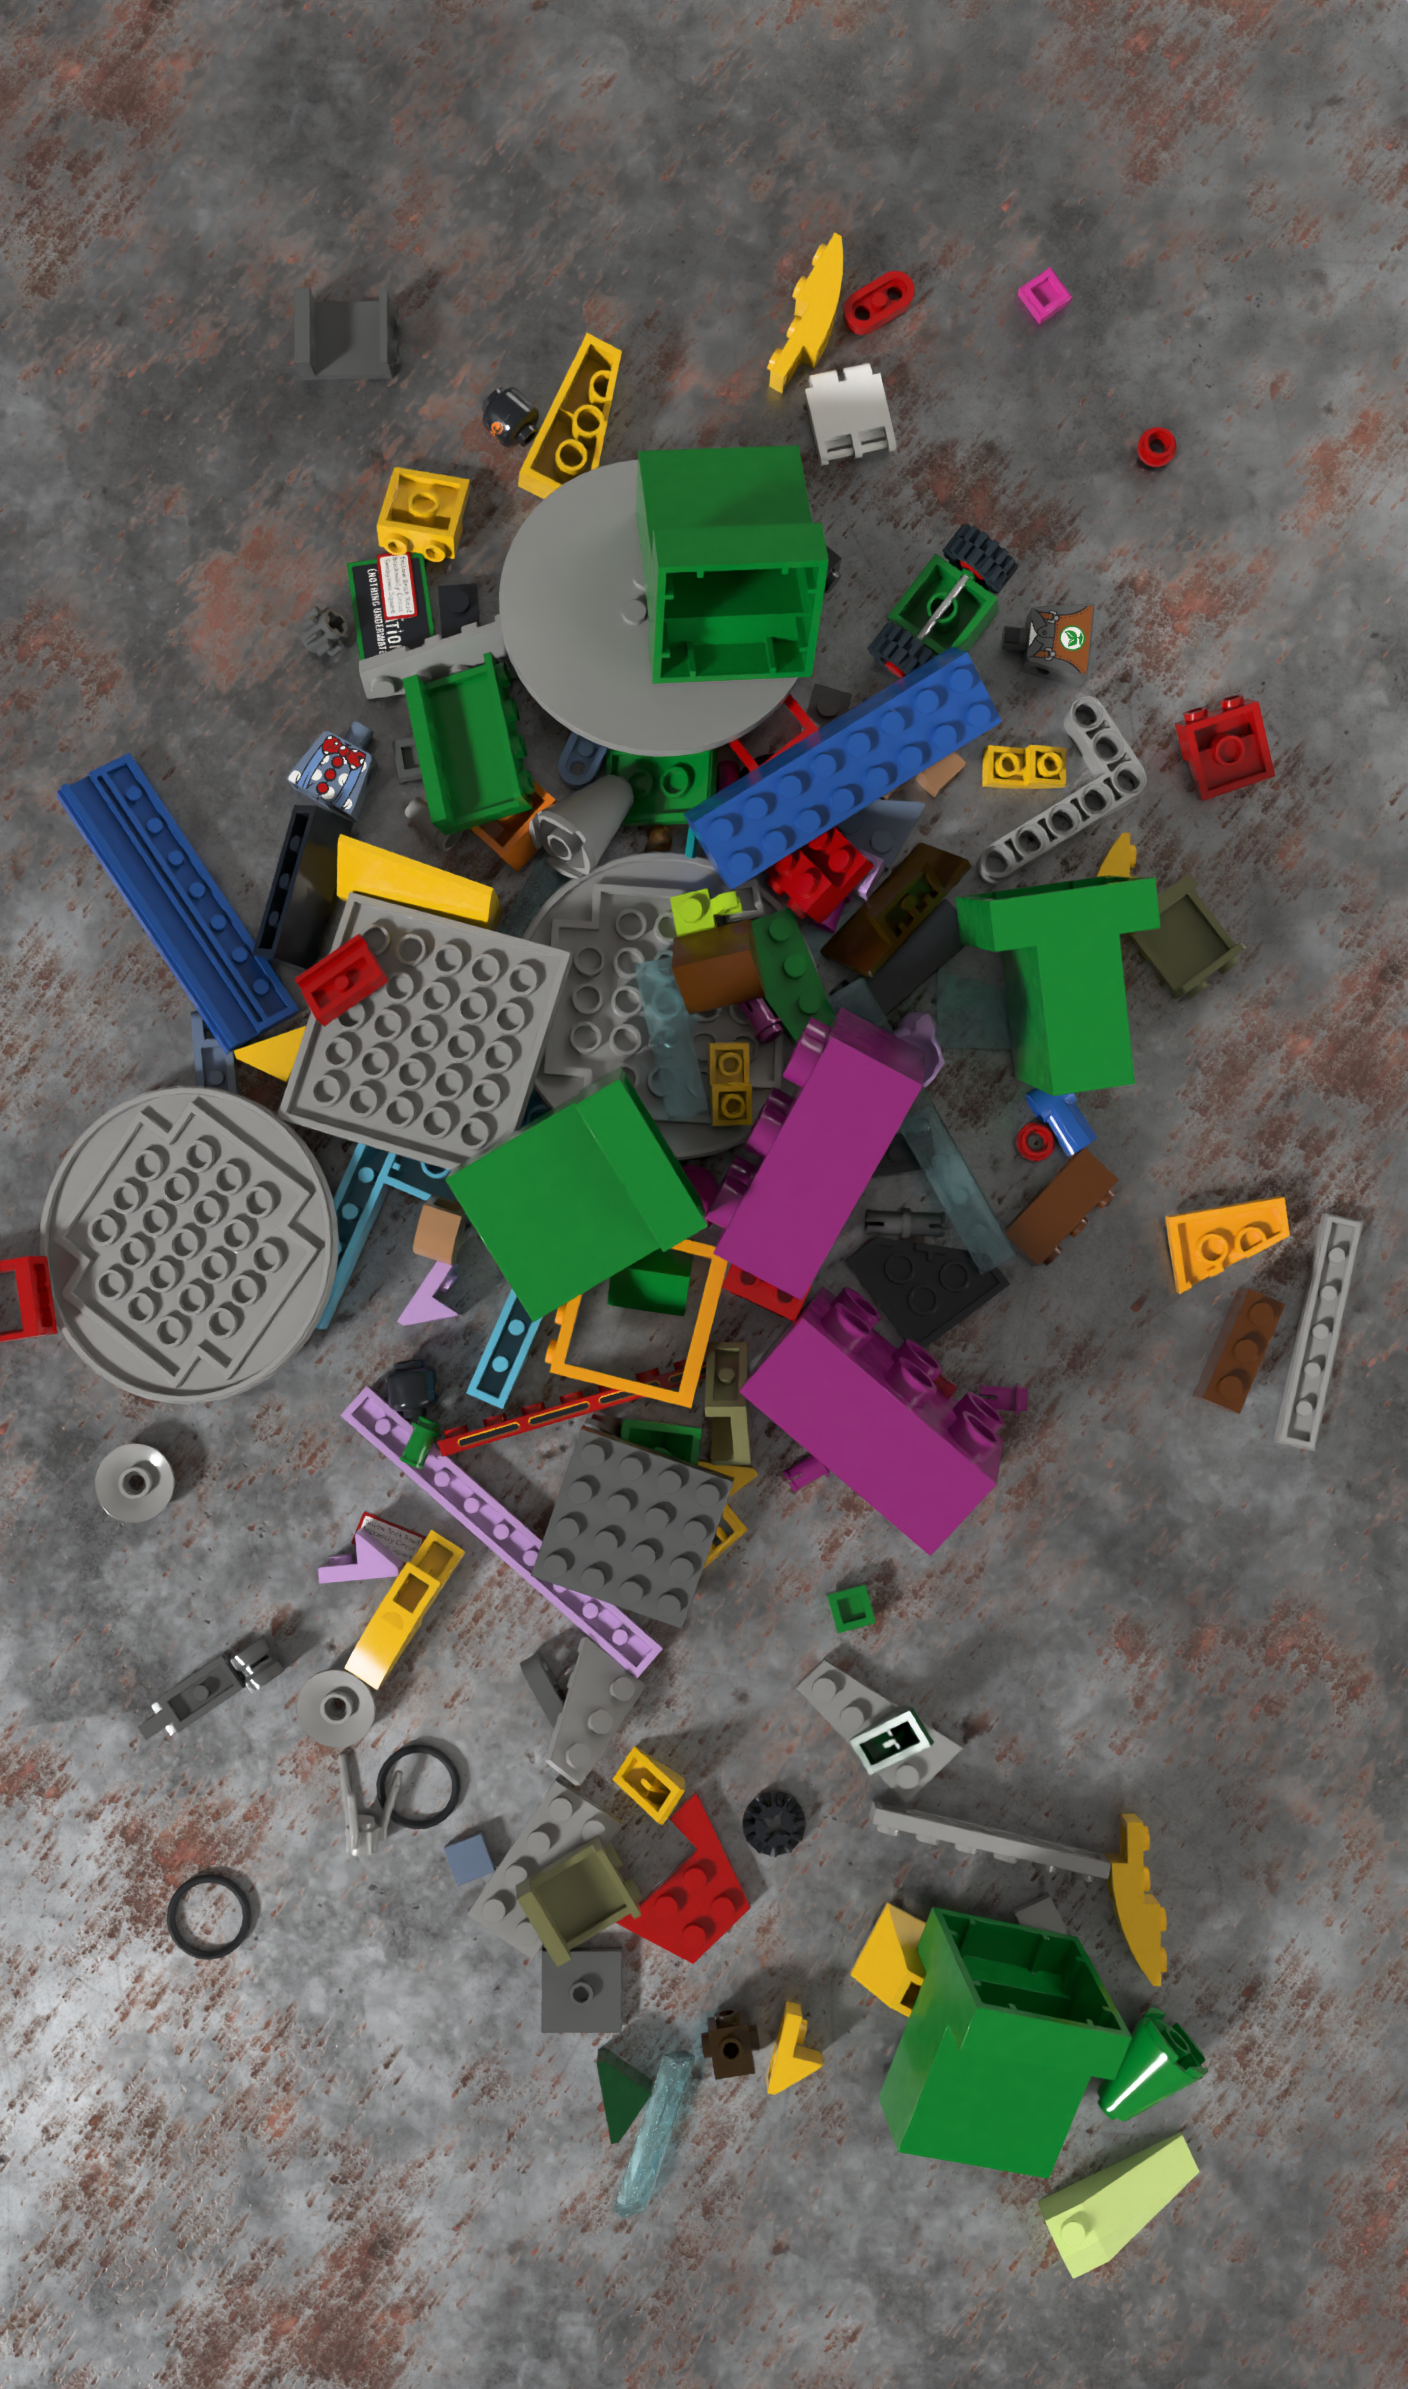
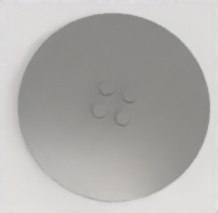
[499,460,800,757]
[522,851,819,1162]
[39,1086,339,1404]

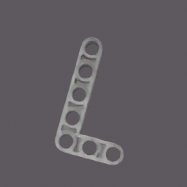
[975,696,1147,885]

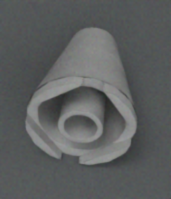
[529,774,634,879]

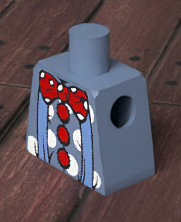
[286,721,378,823]

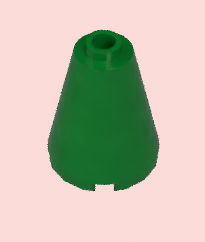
[1097,2007,1208,2122]

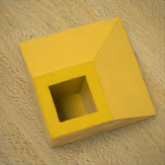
[850,1902,926,2017]

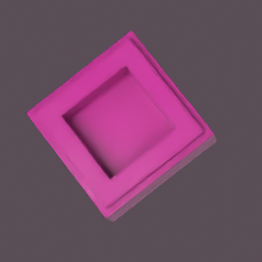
[1018,267,1073,325]

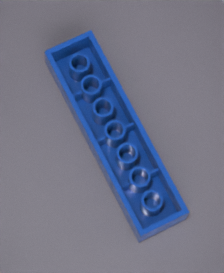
[683,647,1002,890]

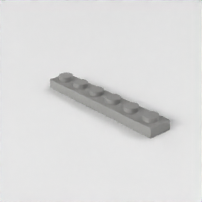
[869,1800,1111,1882]

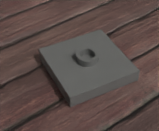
[541,1947,622,2033]

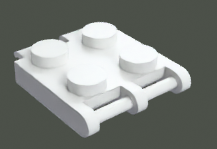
[804,363,896,466]

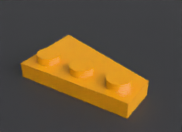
[1165,1196,1290,1294]

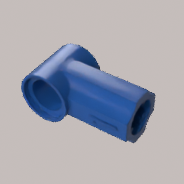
[1025,1088,1098,1157]

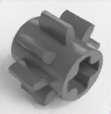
[299,606,349,657]

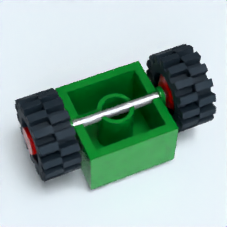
[868,523,1018,679]

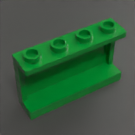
[402,652,535,836]

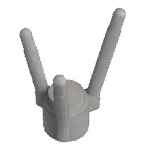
[338,1753,403,1856]

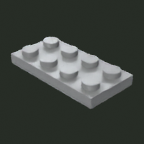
[467,1777,622,1960]

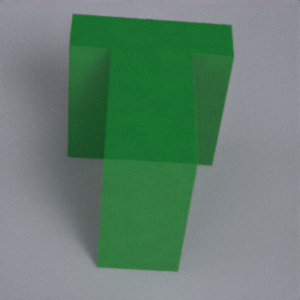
[636,445,829,684]
[955,875,1161,1096]
[445,1066,708,1322]
[879,1907,1132,2179]

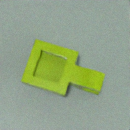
[670,888,743,937]

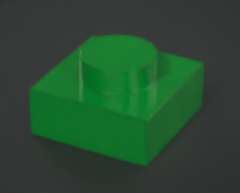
[826,1583,876,1633]

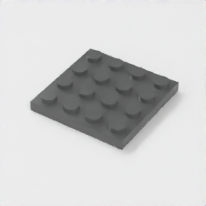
[531,1425,734,1629]

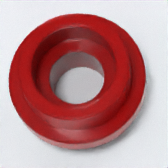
[1137,427,1177,467]
[1016,1122,1056,1162]

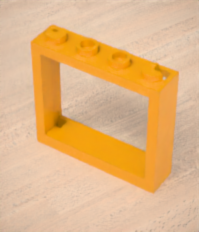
[545,1239,728,1408]

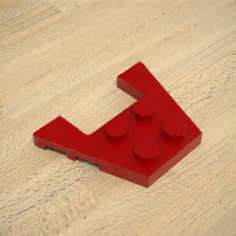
[616,1791,751,1964]

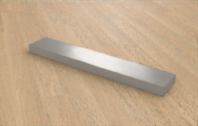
[1273,1213,1364,1451]

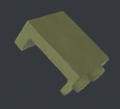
[1126,873,1246,999]
[705,1342,752,1465]
[515,1835,643,1968]

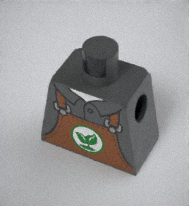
[1001,603,1095,688]

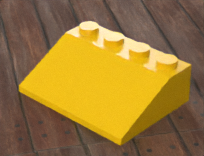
[337,834,504,932]

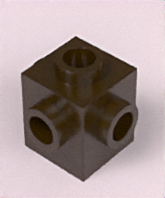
[701,2009,760,2080]

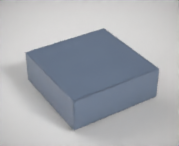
[444,1831,496,1886]

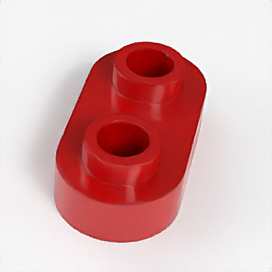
[843,271,915,335]

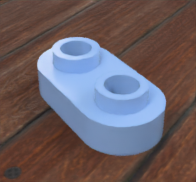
[558,731,609,789]

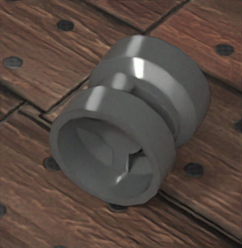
[229,1638,285,1693]

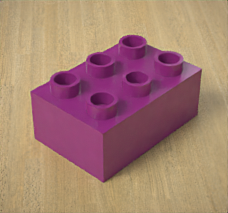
[706,1007,926,1300]
[739,1286,1004,1556]

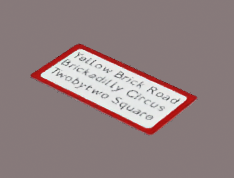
[377,551,418,620]
[351,1512,426,1565]

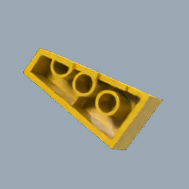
[518,333,622,499]

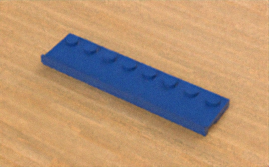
[57,753,299,1055]

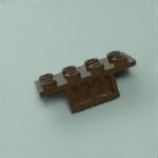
[820,842,972,978]

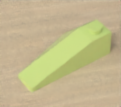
[1037,2132,1200,2279]

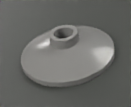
[95,1443,175,1523]
[297,1669,376,1748]

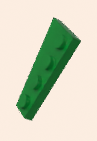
[751,908,835,1046]

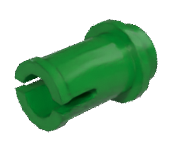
[399,1416,442,1469]

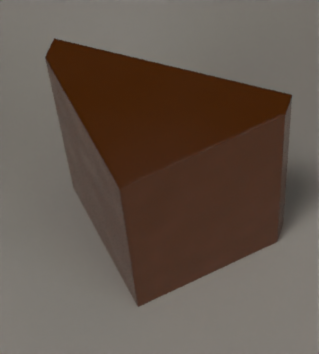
[672,919,766,1015]

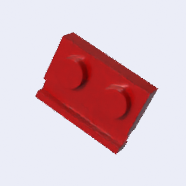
[294,934,389,1027]

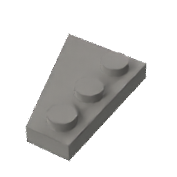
[545,1637,647,1786]

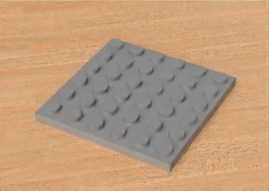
[277,892,574,1170]

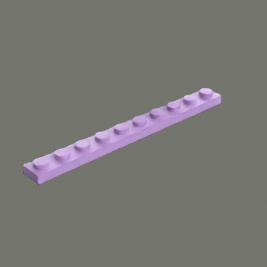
[340,1385,663,1678]

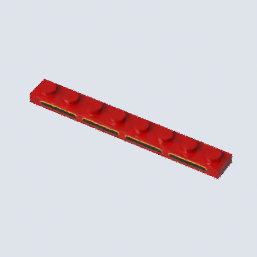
[437,1359,707,1457]

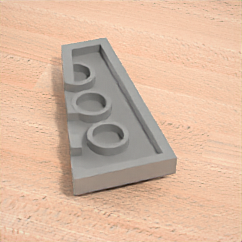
[359,614,519,699]
[795,1658,963,1804]

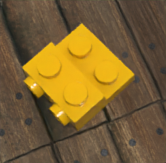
[377,467,470,562]

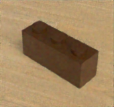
[999,1147,1119,1267]
[1193,1288,1286,1414]

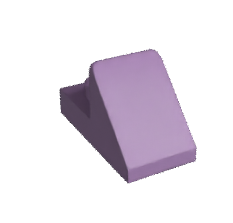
[397,1261,462,1326]
[318,1528,404,1584]

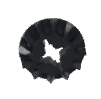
[742,1791,806,1858]

